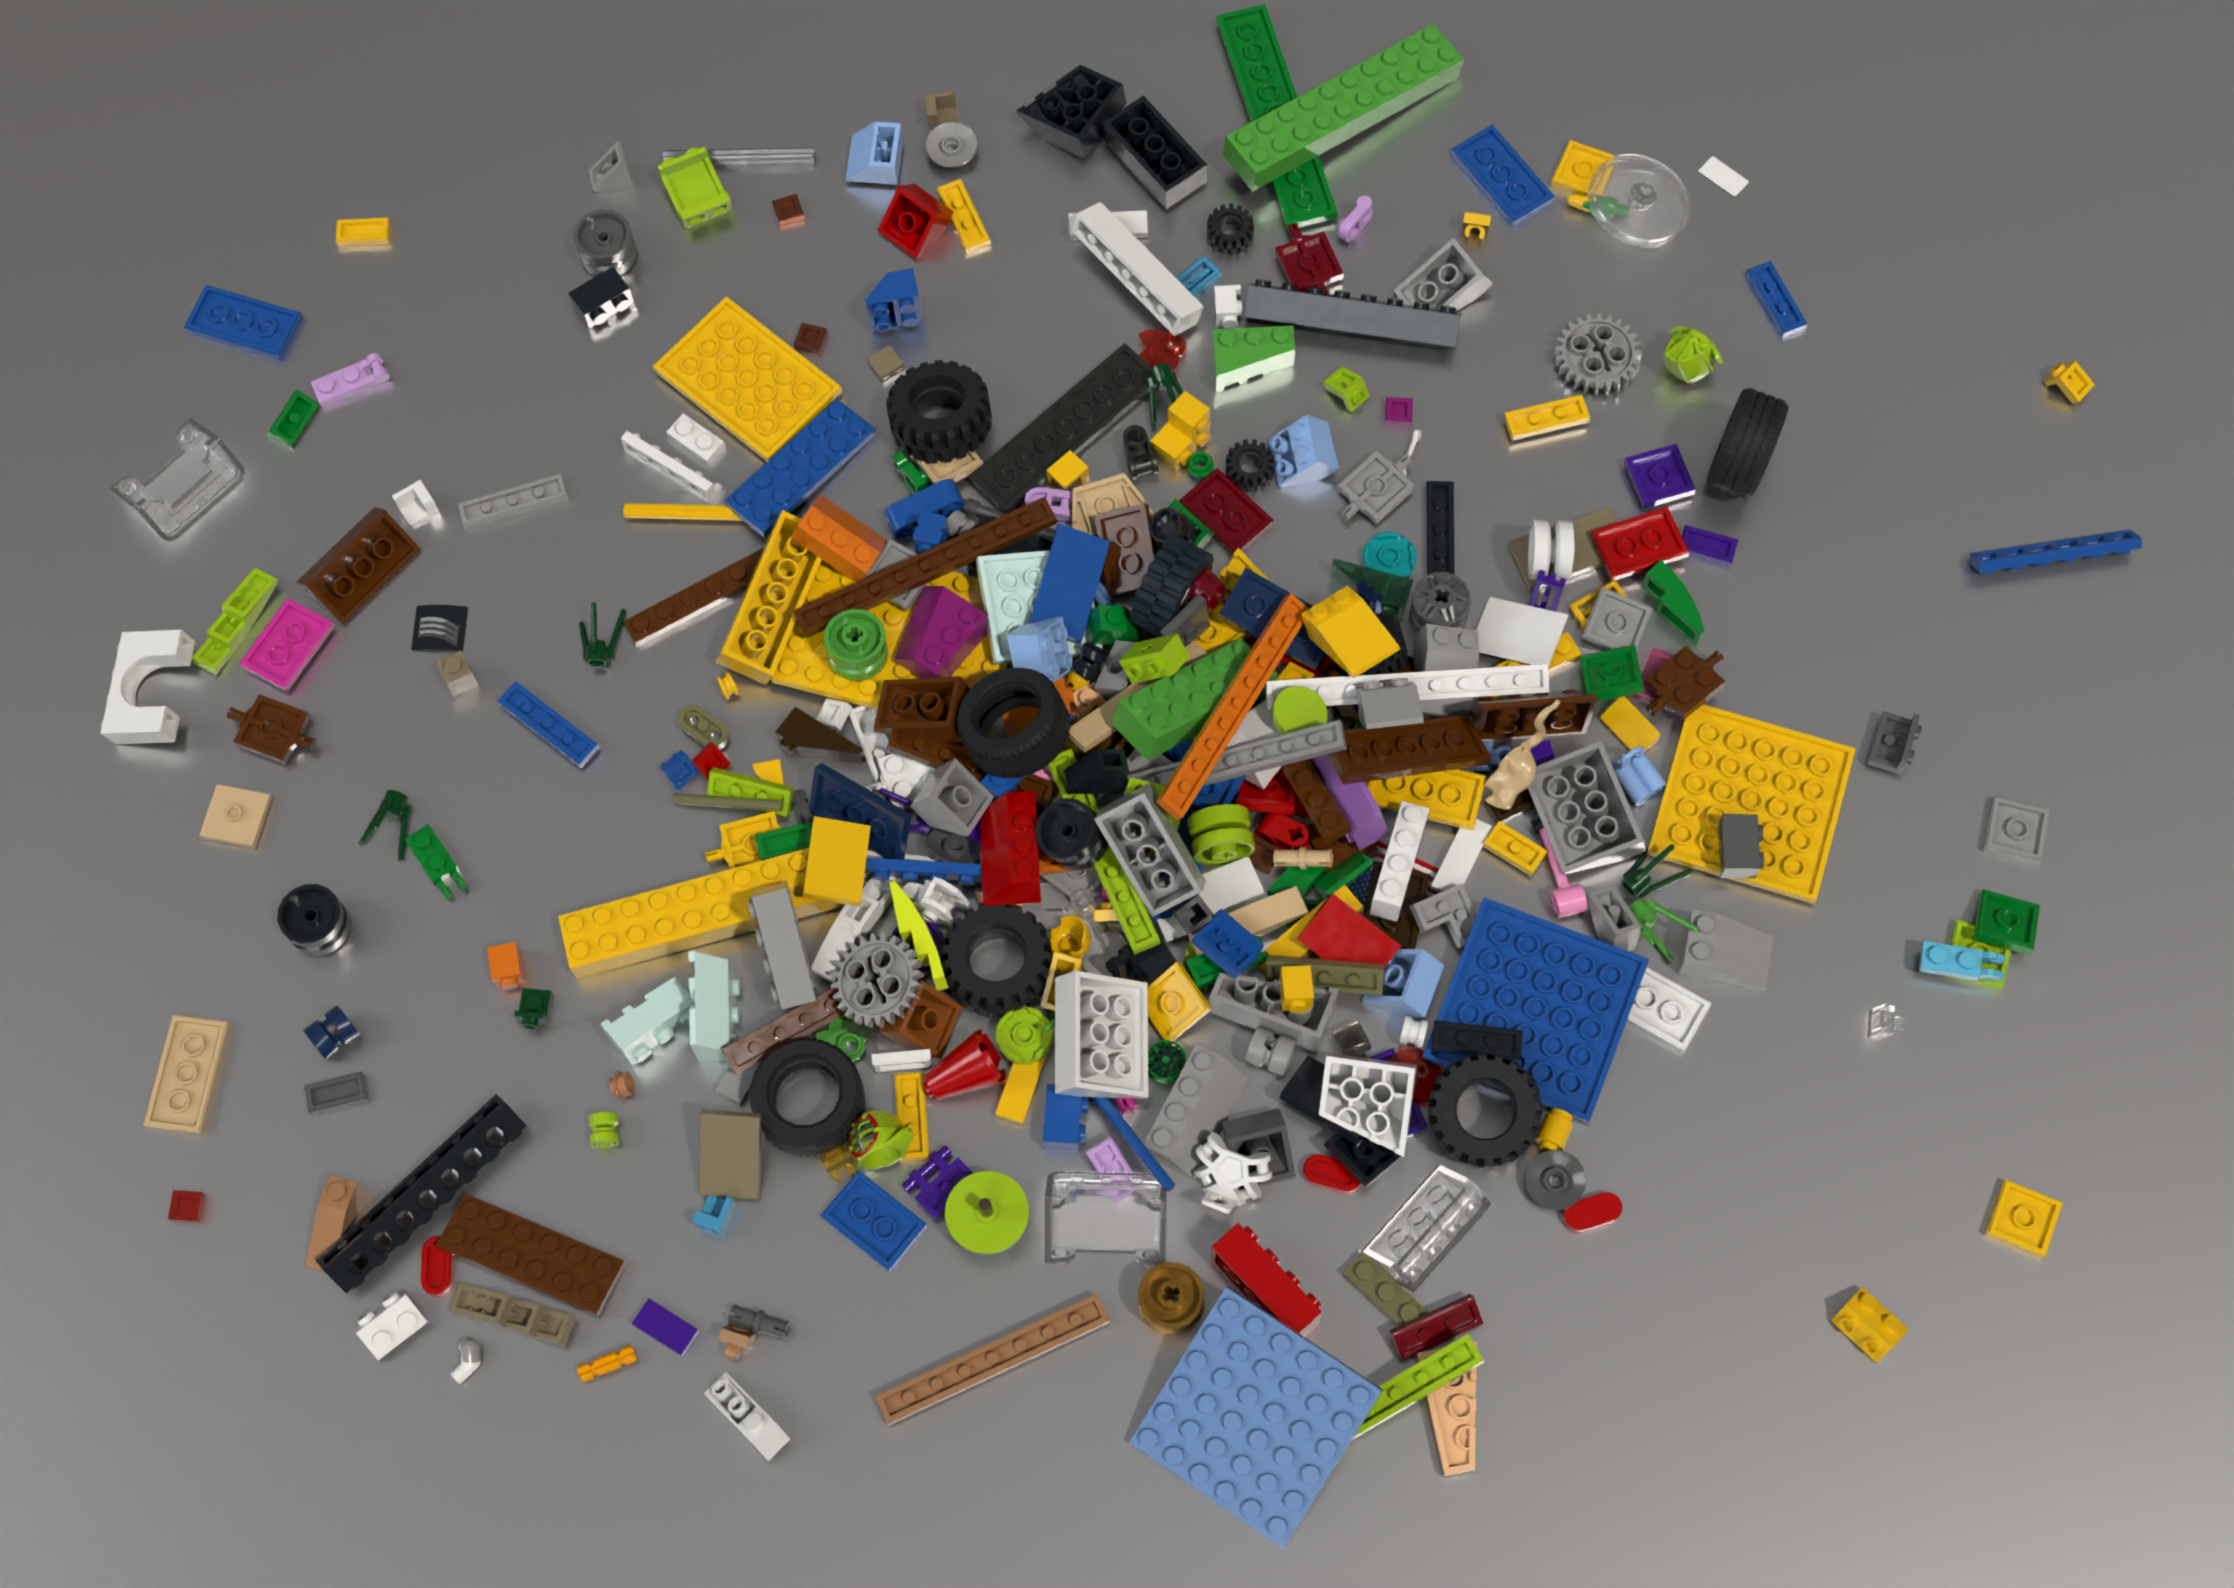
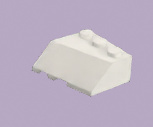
[1319,1053,1417,1157]

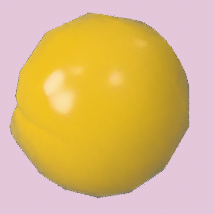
[1050,915,1092,958]

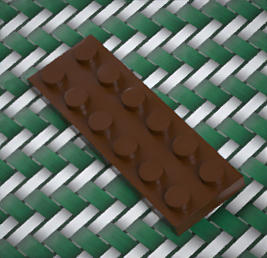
[1327,714,1491,785]
[436,1193,626,1317]

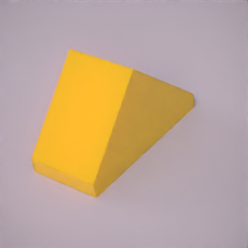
[1040,951,1083,1011]

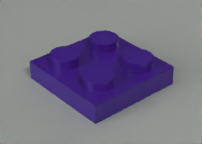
[1624,444,1696,509]

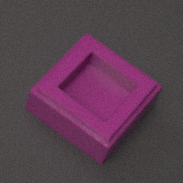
[1385,397,1413,427]

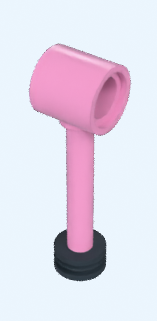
[1531,814,1587,918]

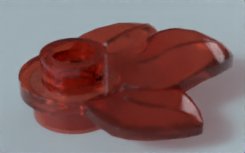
[1139,329,1187,371]

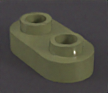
[678,705,729,750]

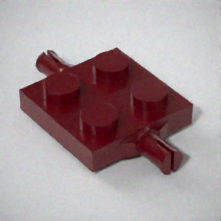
[1275,223,1344,294]

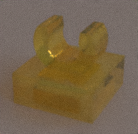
[819,1143,855,1182]

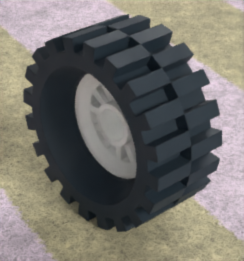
[1130,535,1214,637]

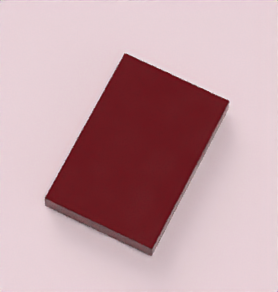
[1179,468,1274,556]

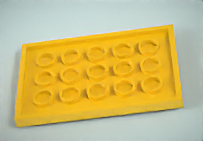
[653,296,842,462]

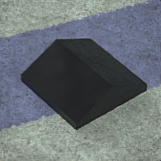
[1324,1133,1402,1187]

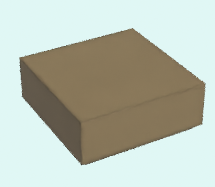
[867,344,905,381]

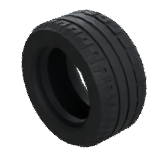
[1707,388,1789,498]
[956,667,1071,778]
[749,1038,865,1157]

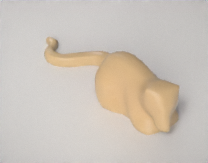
[1484,699,1560,810]

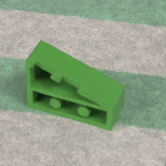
[1213,326,1295,392]

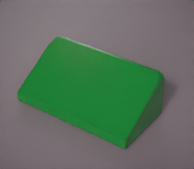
[265,389,319,447]
[1314,852,1374,900]

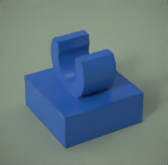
[659,750,699,790]

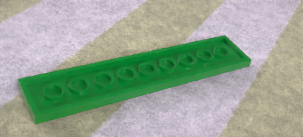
[1216,4,1338,230]

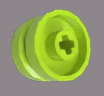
[1187,804,1256,865]

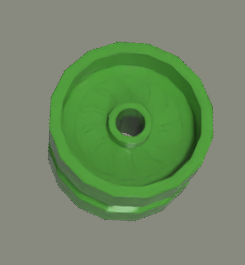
[824,609,888,681]

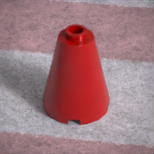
[922,1029,1008,1100]

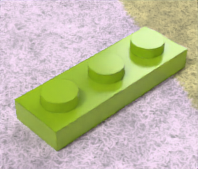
[707,767,794,817]

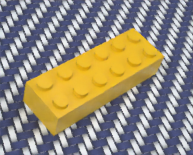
[715,510,822,685]

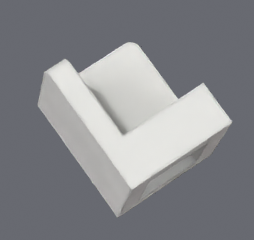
[392,480,439,527]

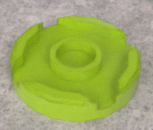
[1271,686,1327,734]
[996,1007,1054,1065]

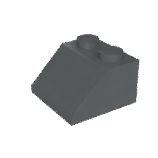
[1222,1108,1296,1189]

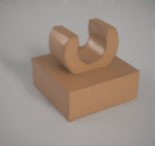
[718,1324,757,1360]

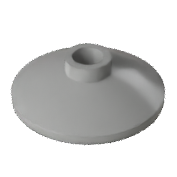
[926,122,977,168]

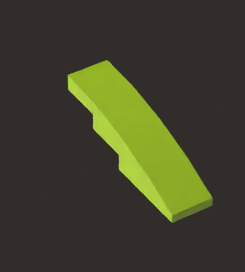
[192,567,278,675]

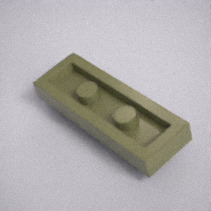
[1343,1251,1428,1327]

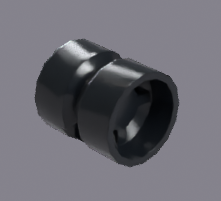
[1149,508,1197,545]

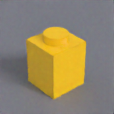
[1279,965,1314,1013]

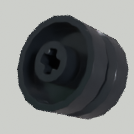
[1035,798,1108,871]
[277,884,351,956]

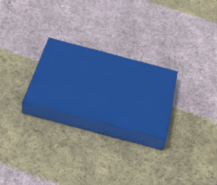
[820,1170,928,1272]

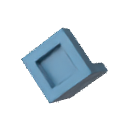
[692,1196,737,1238]

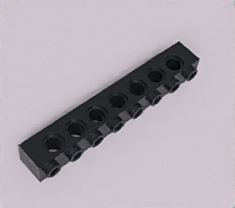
[316,1094,527,1294]

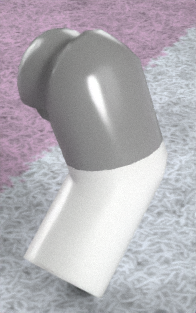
[450,1337,481,1384]

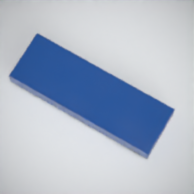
[1746,261,1808,338]

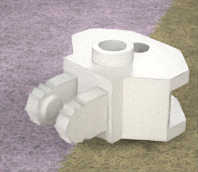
[902,877,970,930]

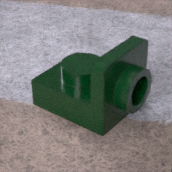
[514,988,553,1030]

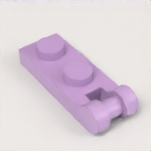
[311,353,390,408]

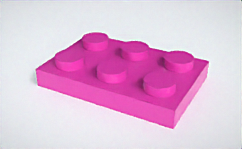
[239,598,335,692]

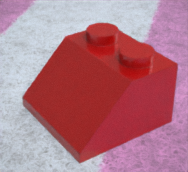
[877,184,954,259]

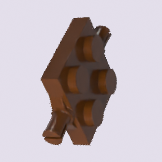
[1644,646,1726,719]
[227,694,317,765]

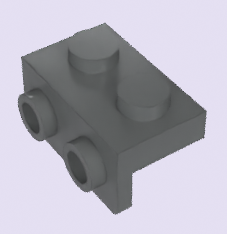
[1867,711,1922,775]

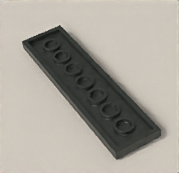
[969,343,1152,513]

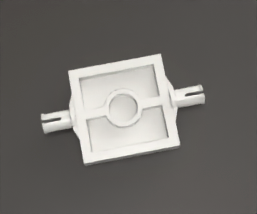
[865,753,935,809]

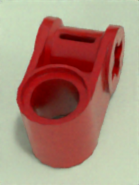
[1254,812,1310,850]

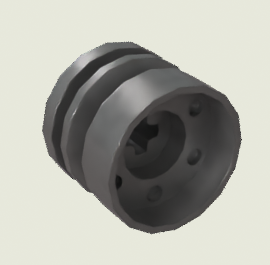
[1409,572,1471,634]

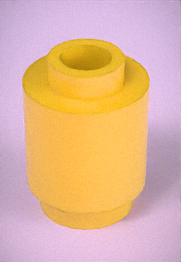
[1535,1108,1573,1152]

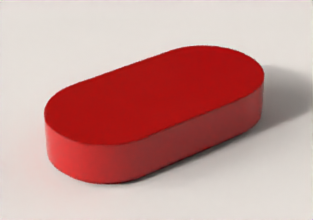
[1303,1154,1361,1194]
[1563,1192,1623,1233]
[421,1236,453,1297]

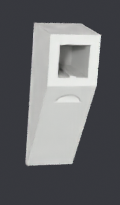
[704,1372,790,1461]

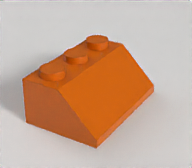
[790,494,888,582]

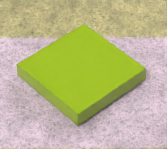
[1948,919,2011,991]

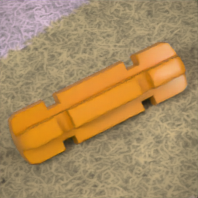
[577,1345,637,1382]

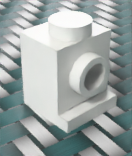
[1214,285,1242,329]

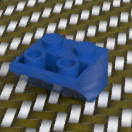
[865,268,923,332]

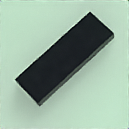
[1431,1020,1523,1061]

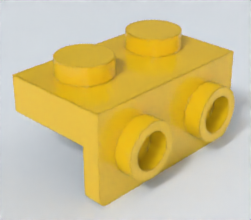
[1831,1286,1909,1363]

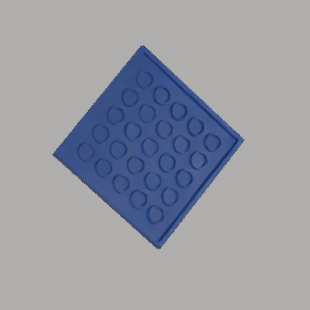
[1422,897,1649,1123]

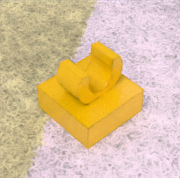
[1463,212,1491,239]

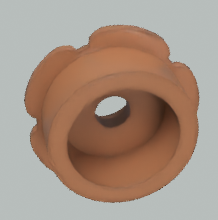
[610,1070,634,1099]

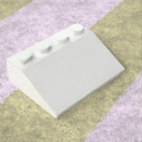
[1055,970,1148,1099]

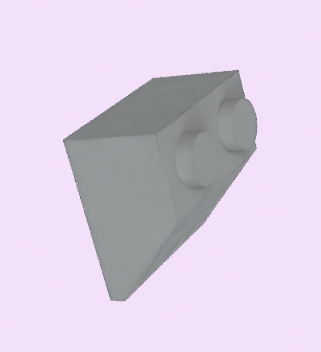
[1356,678,1424,729]
[910,758,994,837]

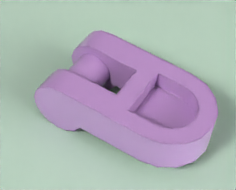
[1337,195,1373,243]
[1025,487,1072,522]

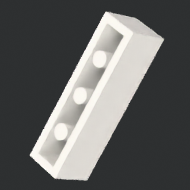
[1370,801,1430,922]

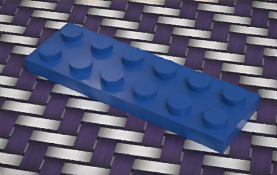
[724,398,876,538]

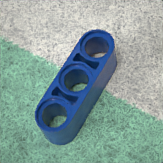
[883,479,965,539]

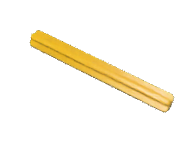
[623,503,743,521]

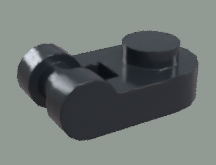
[1105,944,1144,982]

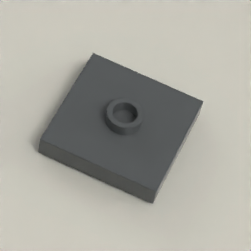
[1161,594,1210,646]

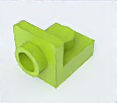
[1323,366,1369,412]

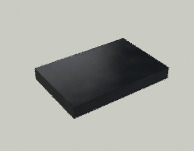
[1279,1055,1361,1144]

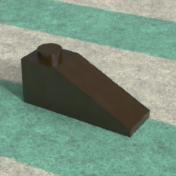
[775,706,866,764]

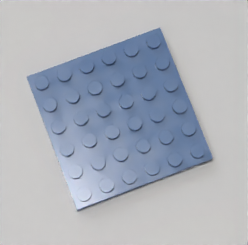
[1129,1286,1383,1548]

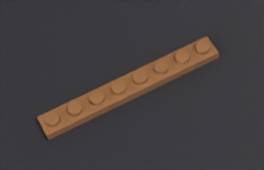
[875,1293,1110,1426]

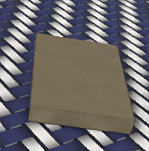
[700,1109,762,1199]

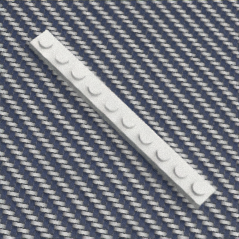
[1265,664,1549,709]

